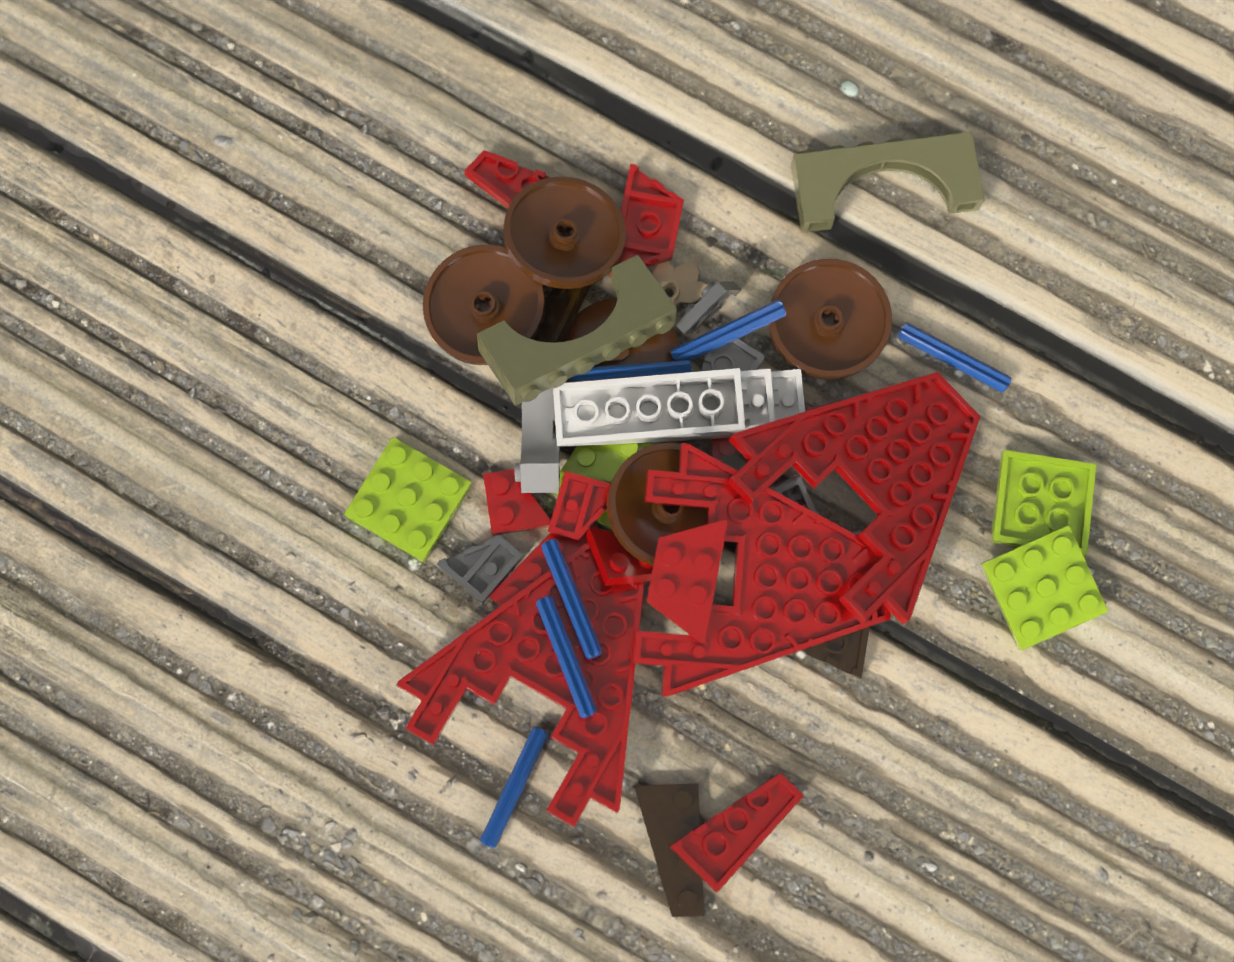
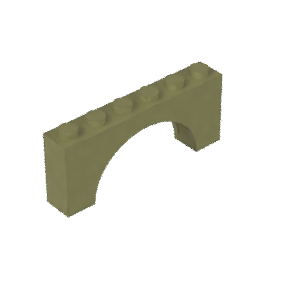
[791,130,984,233]
[477,255,677,406]

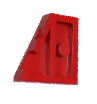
[483,469,551,536]
[547,471,610,540]

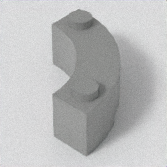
[515,388,560,493]

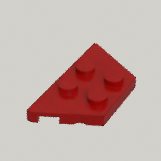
[608,163,684,276]
[646,520,728,644]

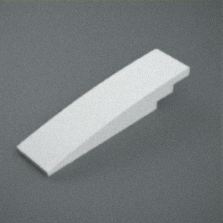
[553,368,805,446]

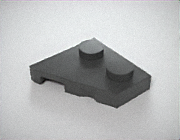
[676,281,742,334]
[437,535,524,604]

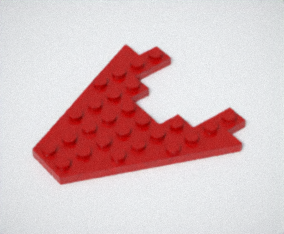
[728,372,981,625]
[632,443,891,697]
[396,542,644,827]

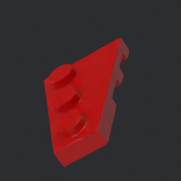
[465,150,551,209]
[586,528,653,586]

